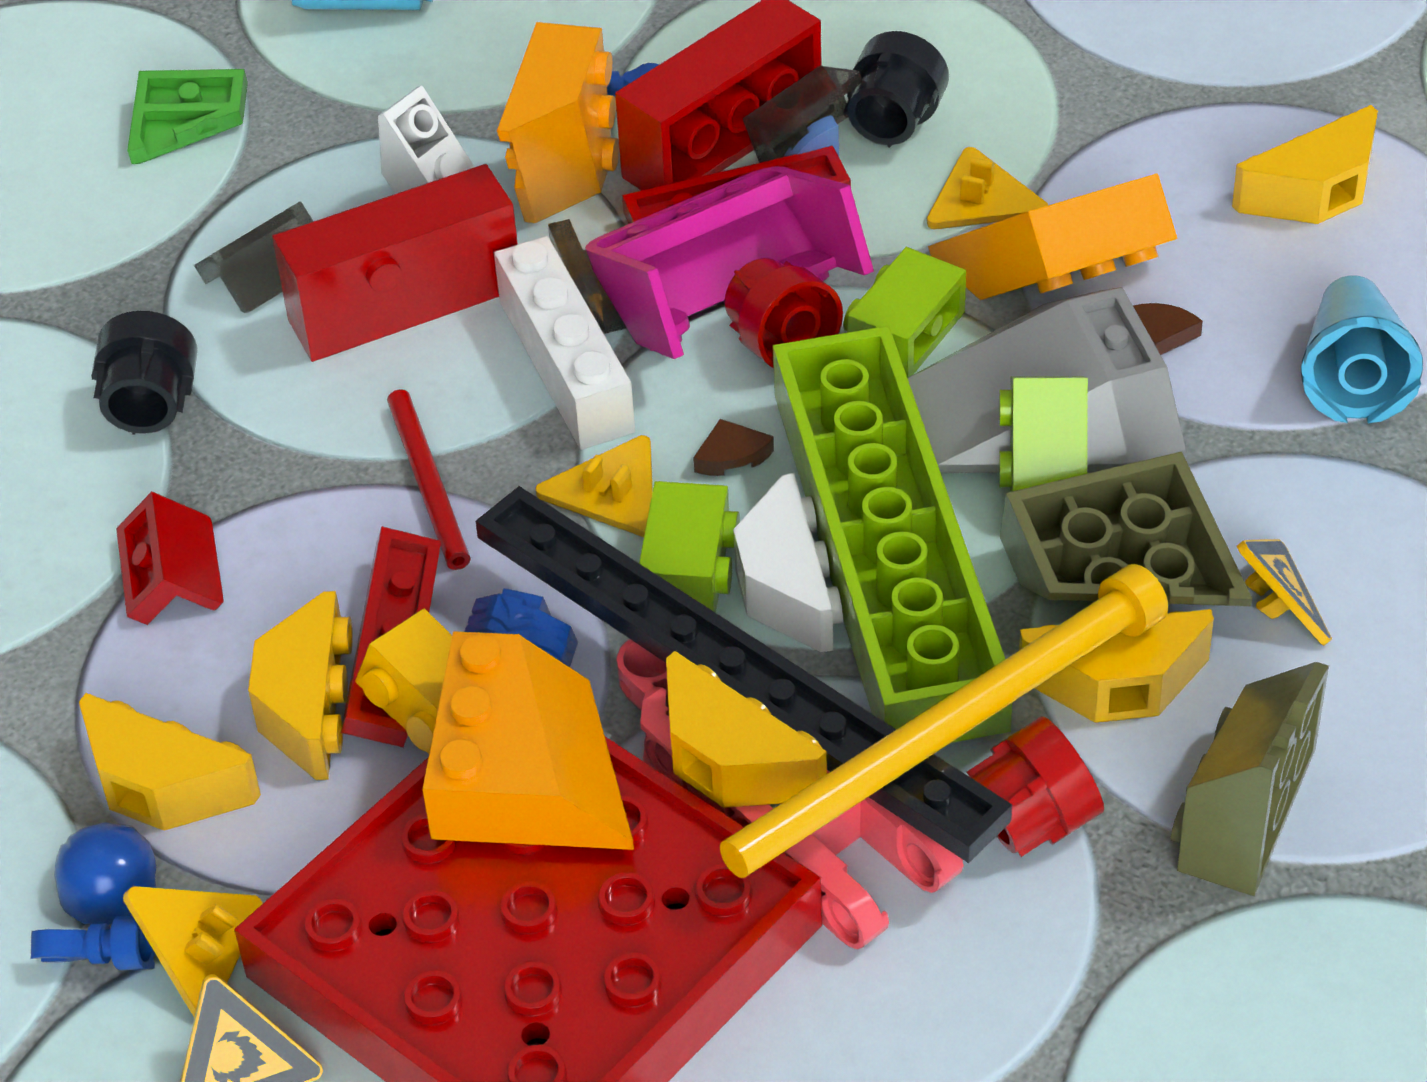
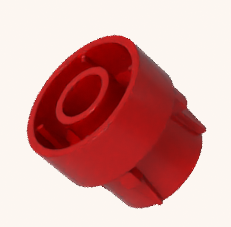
[725,258,843,368]
[966,716,1104,857]

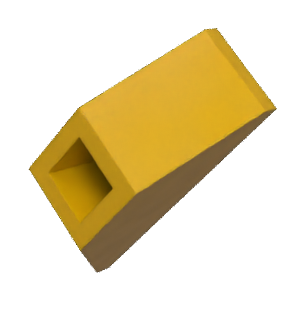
[1232,105,1378,224]
[248,591,353,780]
[1019,609,1214,723]
[666,651,827,808]
[79,693,261,831]

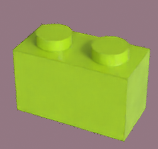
[843,246,966,378]
[999,376,1088,492]
[639,481,740,613]

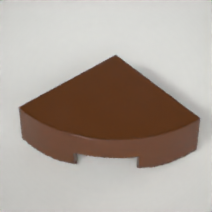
[1133,303,1203,355]
[693,419,774,476]

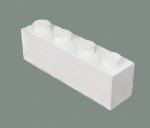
[494,236,635,450]

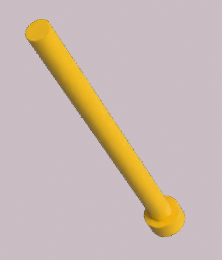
[720,564,1168,878]

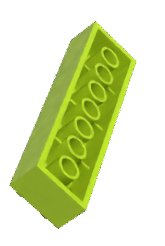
[773,326,1012,743]

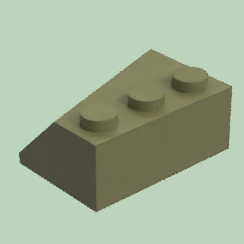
[999,451,1253,606]
[1171,662,1329,896]

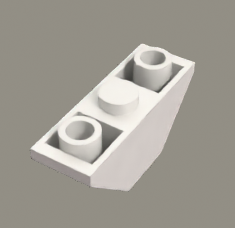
[378,85,475,194]
[733,473,843,652]

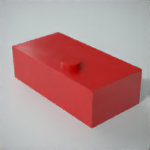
[615,0,822,191]
[272,164,518,362]

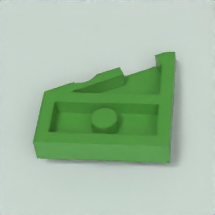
[127,69,248,164]

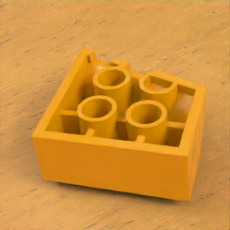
[497,22,619,223]
[928,173,1178,300]
[423,631,634,850]

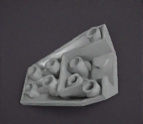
[908,287,1186,473]

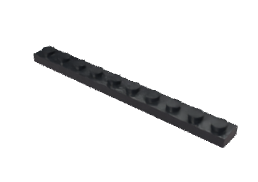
[475,486,1012,863]

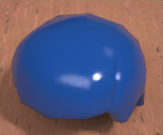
[54,822,156,925]

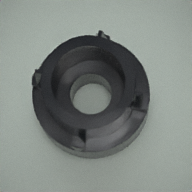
[843,31,949,148]
[91,311,198,435]

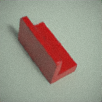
[116,491,224,625]

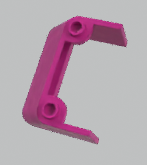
[585,167,874,359]

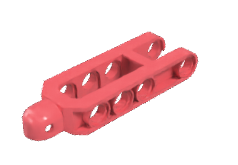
[617,639,964,949]

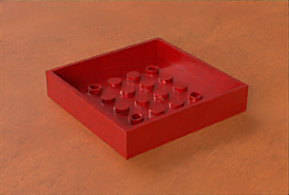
[234,737,822,1082]

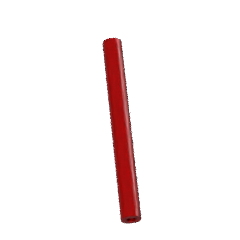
[387,389,471,570]

